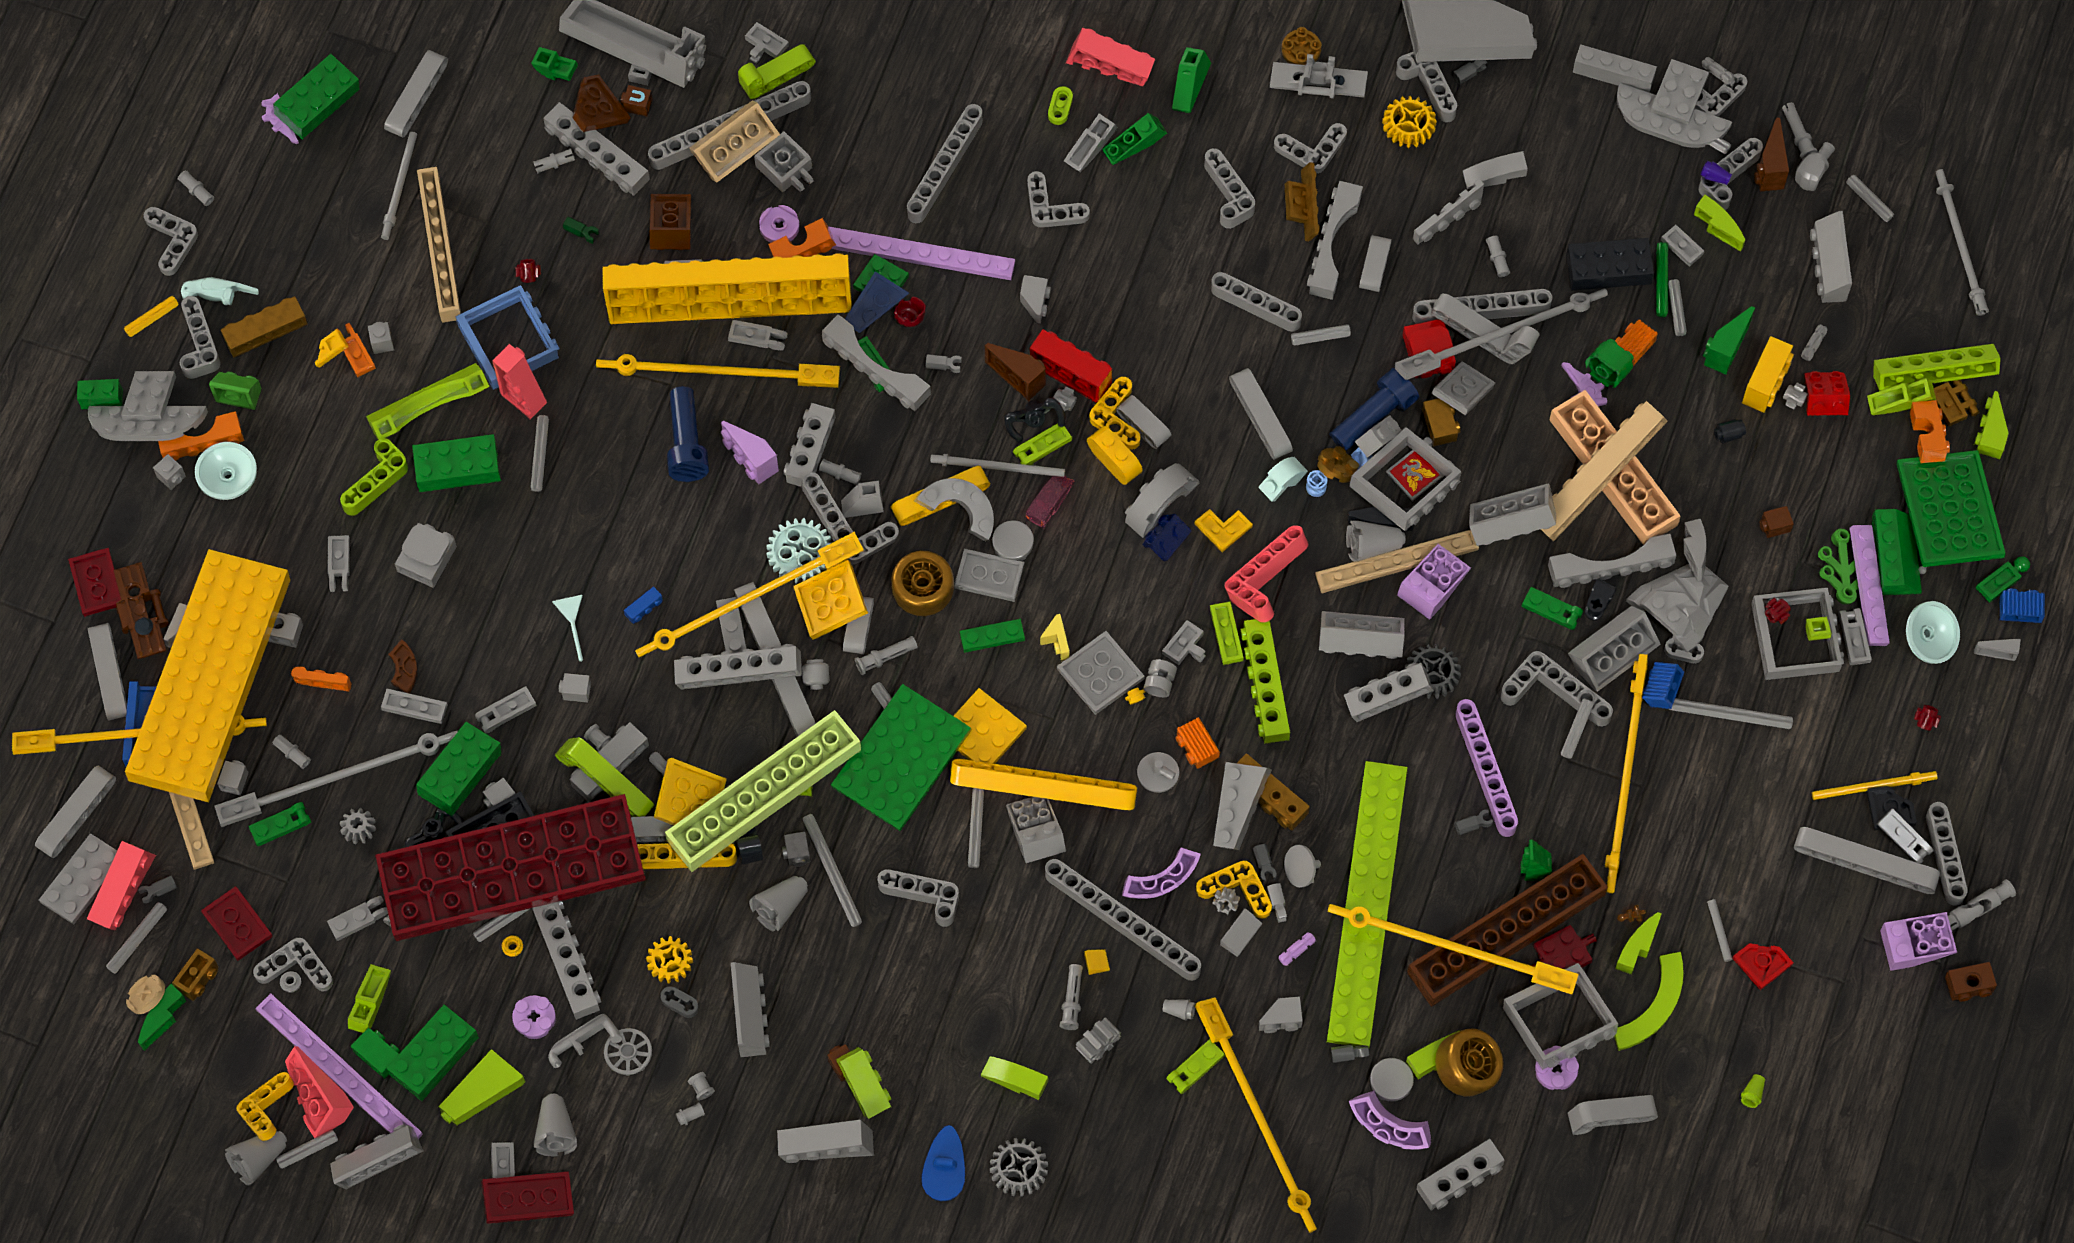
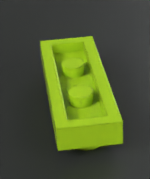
[1210,602,1244,665]

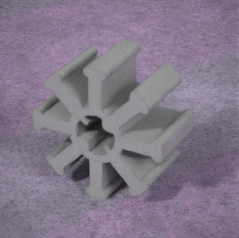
[1076,1018,1121,1064]

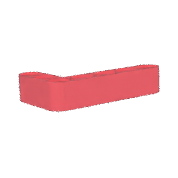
[1225,526,1308,622]

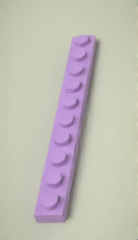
[829,227,1015,280]
[256,994,423,1139]

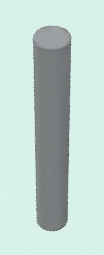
[1707,899,1733,962]

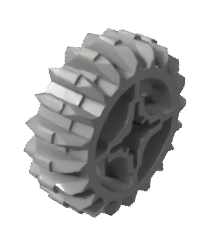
[990,1138,1048,1196]

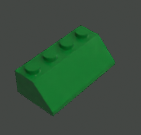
[1871,509,1922,595]

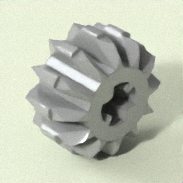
[340,808,376,844]

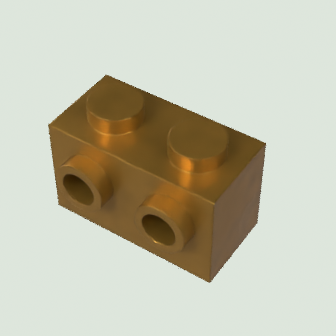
[1422,398,1460,446]
[172,948,218,1001]

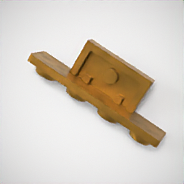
[1285,162,1319,241]

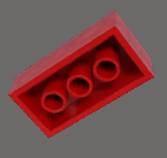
[1030,329,1112,403]

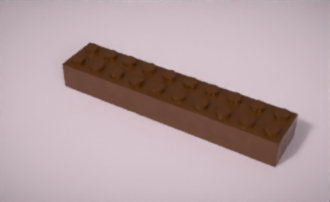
[1407,854,1608,1007]

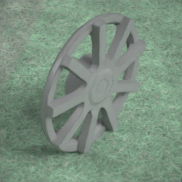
[604,1028,652,1076]

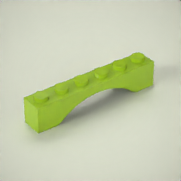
[366,363,489,439]

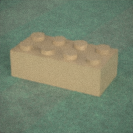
[689,100,780,183]

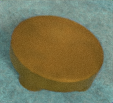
[1282,27,1322,65]

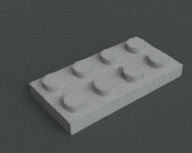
[39,833,117,925]

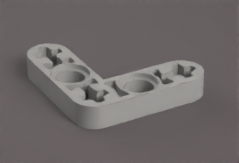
[1695,74,1747,117]
[1274,123,1347,173]
[1028,171,1090,227]
[144,207,198,276]
[253,938,333,991]

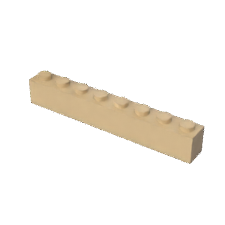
[417,167,461,323]
[1541,401,1668,541]

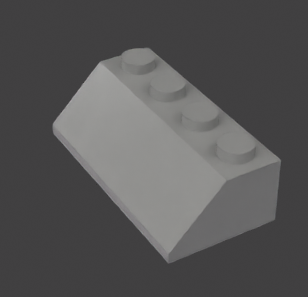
[1810,211,1852,303]
[1469,483,1556,546]
[1568,606,1661,692]
[1319,611,1404,659]
[731,962,770,1057]
[330,1124,423,1189]

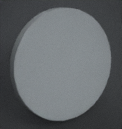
[1137,752,1179,793]
[1284,845,1321,887]

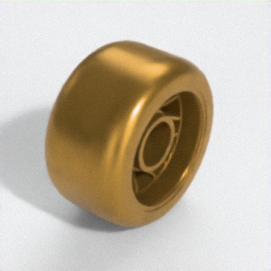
[892,551,954,616]
[1435,1029,1503,1096]

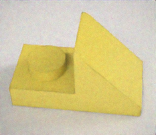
[1040,614,1069,661]

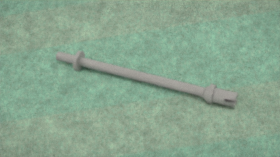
[1936,169,1989,316]

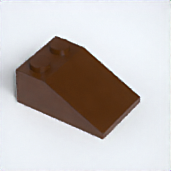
[1755,118,1789,191]
[650,194,691,250]
[985,343,1046,401]

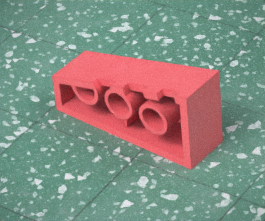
[1066,28,1155,86]
[492,344,547,419]
[87,841,156,930]

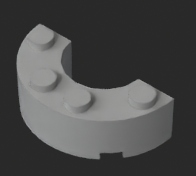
[1125,463,1199,538]
[914,478,994,542]

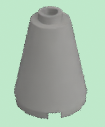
[1346,520,1406,562]
[749,876,808,931]
[534,1094,577,1157]
[225,1131,287,1185]

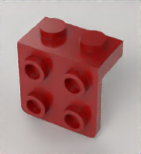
[1804,371,1850,415]

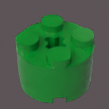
[1585,339,1634,388]

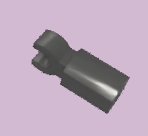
[1453,60,1487,84]
[1454,810,1493,836]
[1253,844,1277,883]
[138,875,177,903]
[1331,1045,1369,1063]

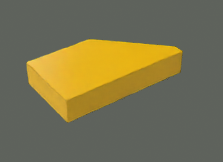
[315,329,349,368]

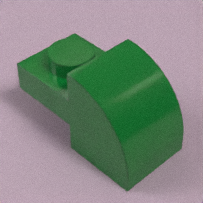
[531,47,578,81]

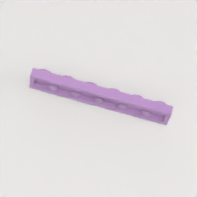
[1850,525,1890,646]

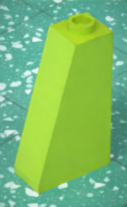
[439,1049,525,1126]

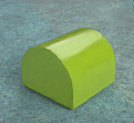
[1806,616,1831,641]

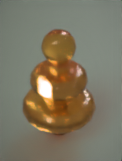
[1617,905,1646,922]

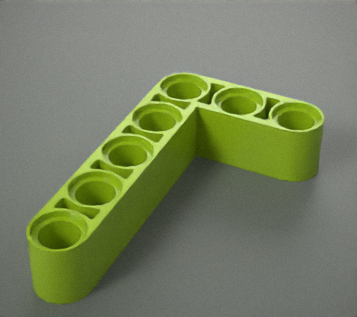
[555,737,654,817]

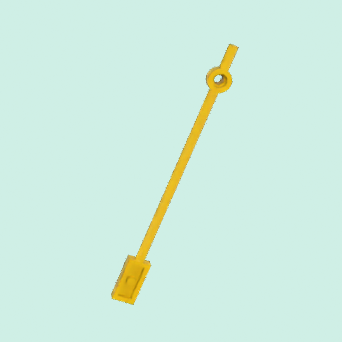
[596,354,840,388]
[635,532,864,657]
[1605,654,1648,893]
[12,715,267,755]
[1328,904,1579,994]
[1195,997,1317,1233]

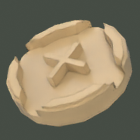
[126,975,165,1014]

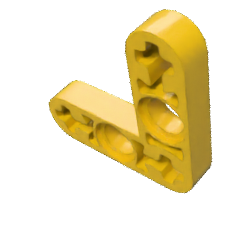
[1090,377,1140,450]
[1196,861,1272,919]
[237,1072,294,1141]

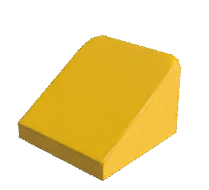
[1084,950,1110,975]

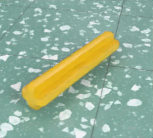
[124,296,179,337]

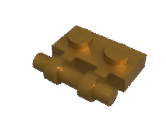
[1934,380,1979,426]

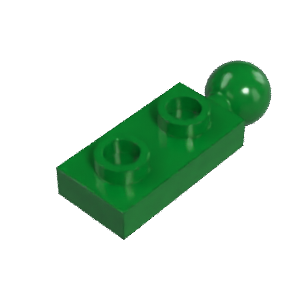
[1976,556,2030,603]

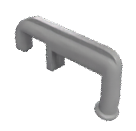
[548,1014,623,1068]

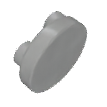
[992,520,1034,561]
[1370,1058,1413,1101]

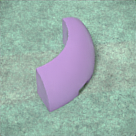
[1122,848,1201,899]
[1349,1091,1431,1149]

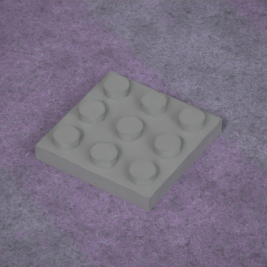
[1057,631,1145,715]

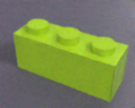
[836,1047,891,1119]

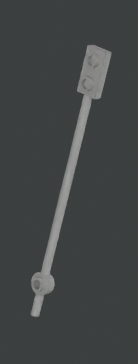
[1395,288,1608,380]
[215,731,458,827]

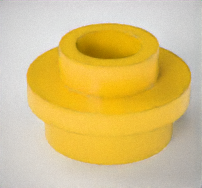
[1125,688,1145,705]
[502,936,523,957]

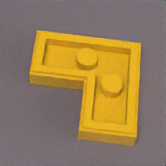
[1194,509,1253,552]

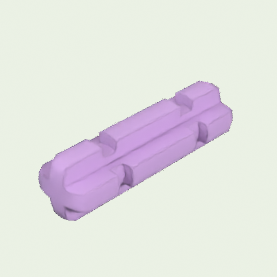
[1278,932,1316,966]

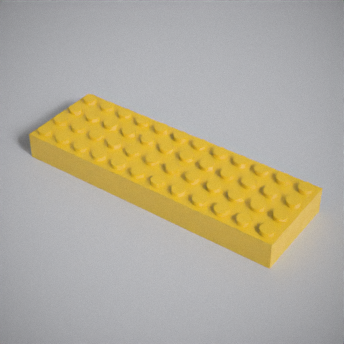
[603,253,852,324]
[125,549,290,802]

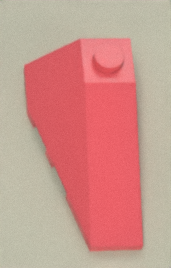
[285,1046,354,1138]

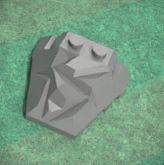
[1626,564,1729,653]

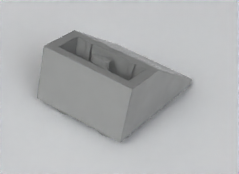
[1006,797,1066,863]

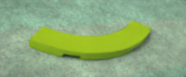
[1614,952,1683,1051]

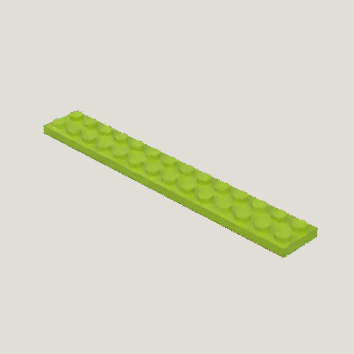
[1327,761,1407,1048]

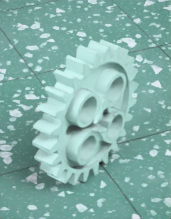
[767,518,831,583]

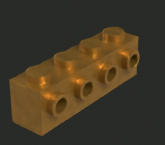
[221,296,308,358]
[1236,753,1310,831]

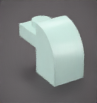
[1259,457,1308,502]

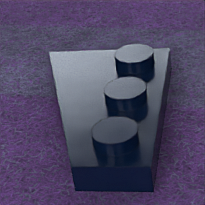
[845,271,909,333]

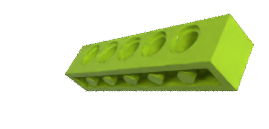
[1873,344,2000,391]
[1240,619,1290,744]

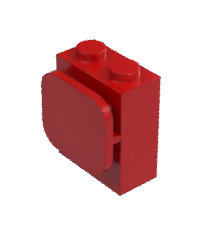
[1403,319,1456,378]

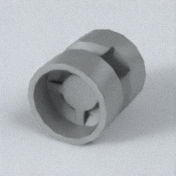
[1144,659,1177,698]

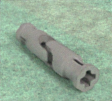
[1948,879,2016,931]

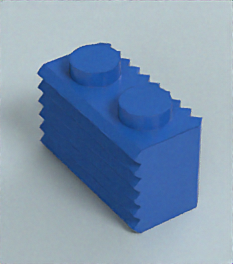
[1999,589,2045,623]
[1643,662,1684,709]

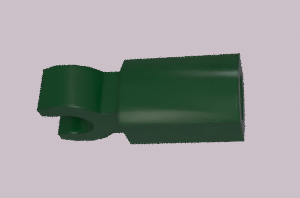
[563,217,599,244]

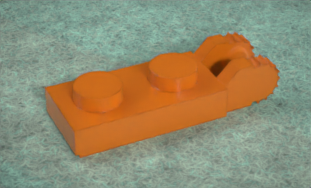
[334,323,376,377]
[291,666,351,691]

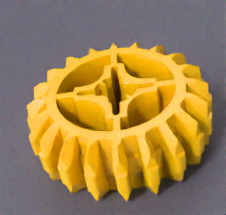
[1382,95,1437,148]

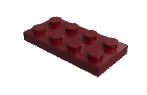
[482,1172,574,1224]

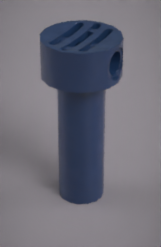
[1330,368,1419,451]
[667,386,709,482]

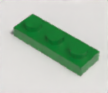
[960,619,1025,653]

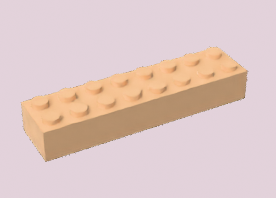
[1550,390,1681,545]

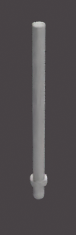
[931,454,1065,477]

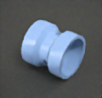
[1306,470,1327,497]

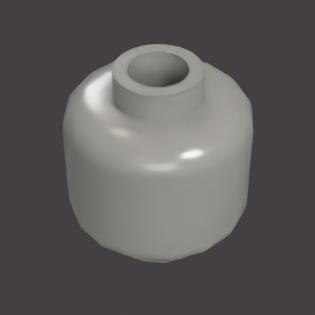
[802,659,830,690]

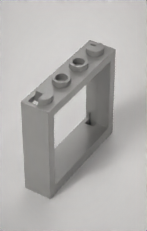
[1350,427,1461,531]
[1751,588,1844,680]
[1503,963,1618,1070]

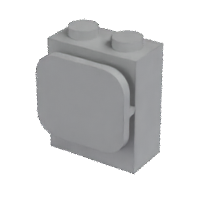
[395,523,457,588]

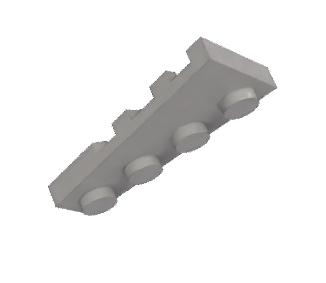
[1413,179,1484,245]

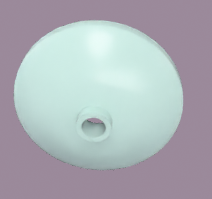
[195,442,257,500]
[1906,601,1960,664]

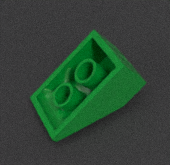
[1703,306,1755,374]

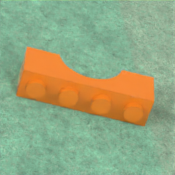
[158,411,244,461]

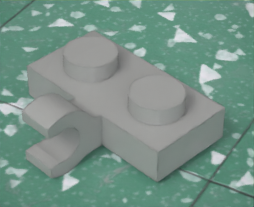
[745,22,789,63]
[1162,620,1206,665]

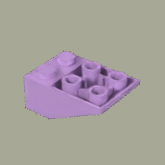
[721,421,779,485]
[1397,544,1471,620]
[1880,912,1957,971]

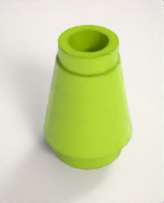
[1741,1074,1765,1108]

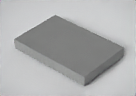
[1432,362,1495,415]
[954,549,1024,602]

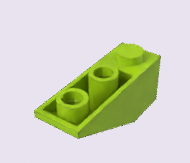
[1975,391,2009,459]

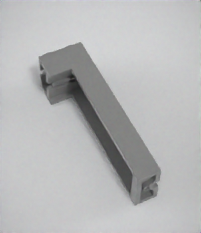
[559,0,706,88]

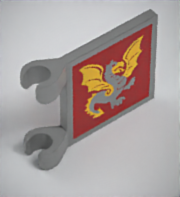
[1386,437,1454,502]

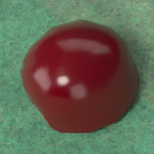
[894,296,926,327]

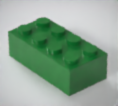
[273,54,359,139]
[412,434,501,492]
[416,722,501,816]
[387,1005,479,1102]

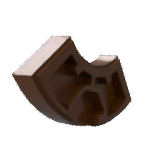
[388,639,417,694]

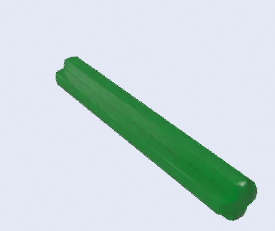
[1656,242,1668,317]

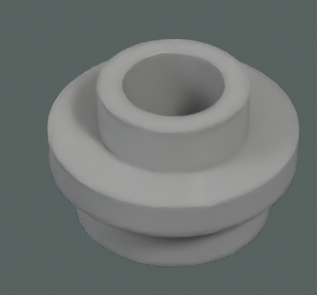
[280,971,302,993]

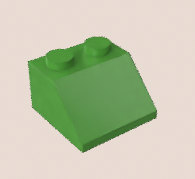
[209,372,262,410]

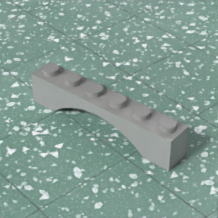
[1307,181,1363,300]
[822,314,931,411]
[1548,534,1676,588]

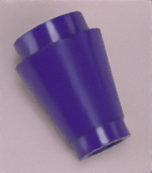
[1700,161,1732,185]

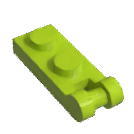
[1013,423,1072,465]
[1166,1039,1225,1094]

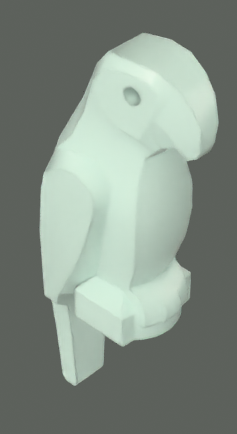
[181,277,259,305]

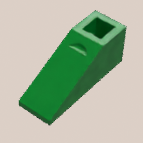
[1172,47,1211,113]
[1102,113,1167,165]
[1520,840,1552,881]

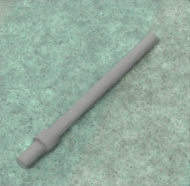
[381,132,417,240]

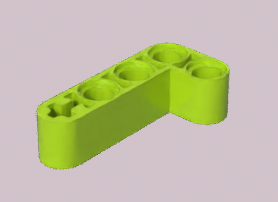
[738,44,816,99]
[340,438,408,516]

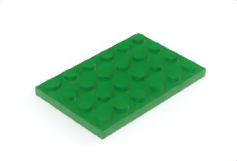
[1897,450,2006,567]
[831,684,972,831]

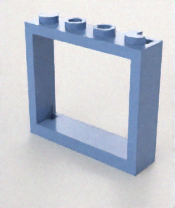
[455,285,559,390]

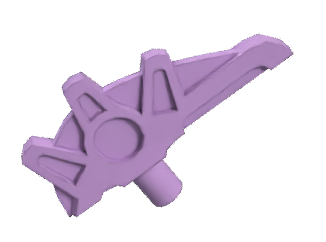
[262,93,299,144]
[1561,362,1607,406]

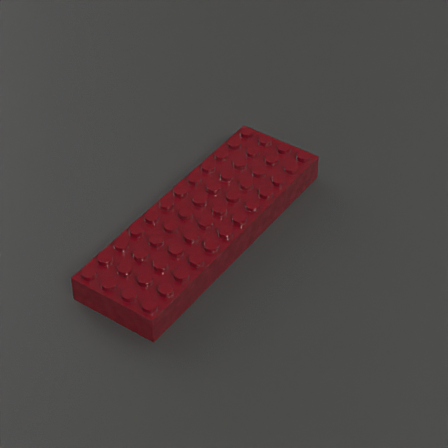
[375,794,646,941]

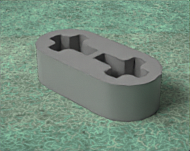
[1664,638,1704,663]

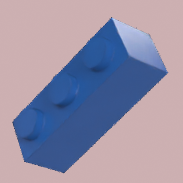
[624,587,663,624]

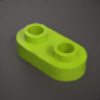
[1048,87,1073,125]

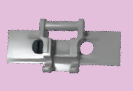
[1270,54,1368,99]

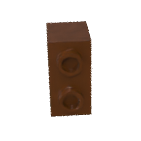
[1945,962,1997,1002]

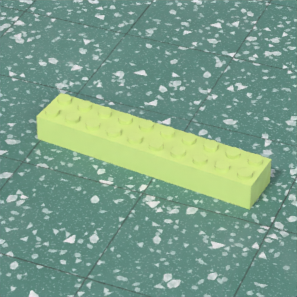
[665,710,861,872]

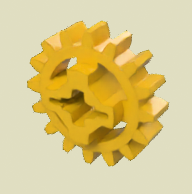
[646,936,693,983]

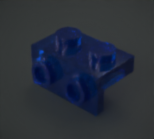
[1142,514,1192,561]

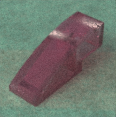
[1026,476,1075,528]

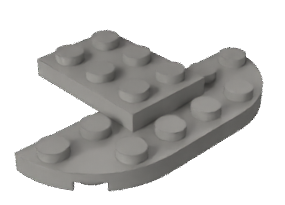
[1617,59,1732,148]
[88,371,208,441]

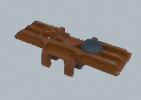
[114,562,169,659]

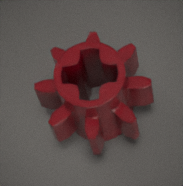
[515,259,541,283]
[1765,597,1791,624]
[1914,705,1941,730]

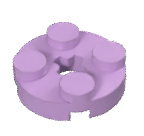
[759,205,799,243]
[512,995,556,1039]
[1535,1046,1579,1090]

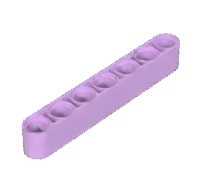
[1456,699,1518,837]

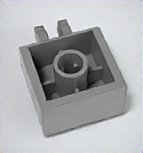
[754,132,814,192]

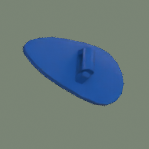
[922,1125,965,1201]

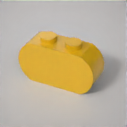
[1087,426,1143,485]

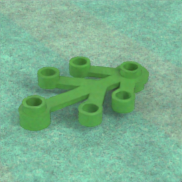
[1818,529,1859,604]

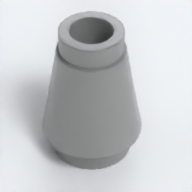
[1163,999,1196,1021]

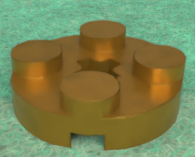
[1317,446,1359,483]

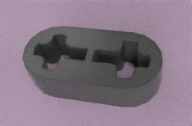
[661,986,699,1018]

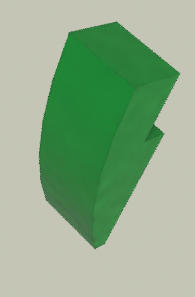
[138,984,186,1051]

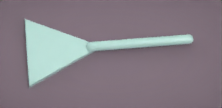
[552,595,583,662]

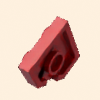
[1732,943,1794,990]

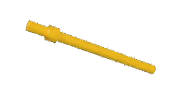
[1812,771,1937,800]

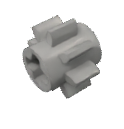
[1783,383,1808,409]
[1053,386,1077,412]
[1213,887,1240,915]

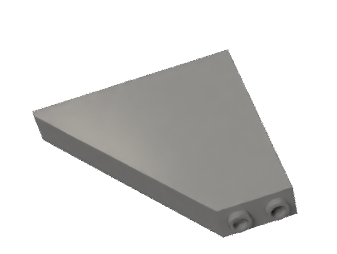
[1402,0,1537,62]

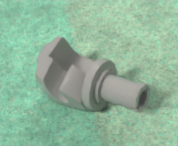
[1795,142,1835,191]

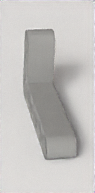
[1432,293,1539,364]
[801,472,899,564]
[1500,651,1613,727]

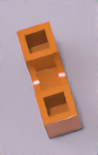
[768,218,836,258]
[1910,400,1950,463]

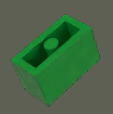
[77,379,123,409]
[351,1027,401,1079]

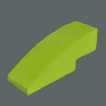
[1694,195,1745,252]
[1867,378,1936,415]
[1615,912,1661,974]
[348,964,391,1033]
[1406,1031,1459,1079]
[981,1056,1048,1100]

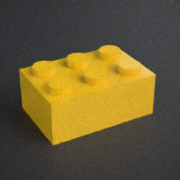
[1742,336,1794,413]

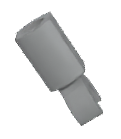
[926,354,962,373]
[1267,883,1287,923]

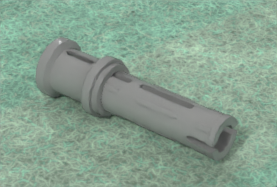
[1782,102,1818,160]
[855,636,918,675]
[1059,964,1083,1030]

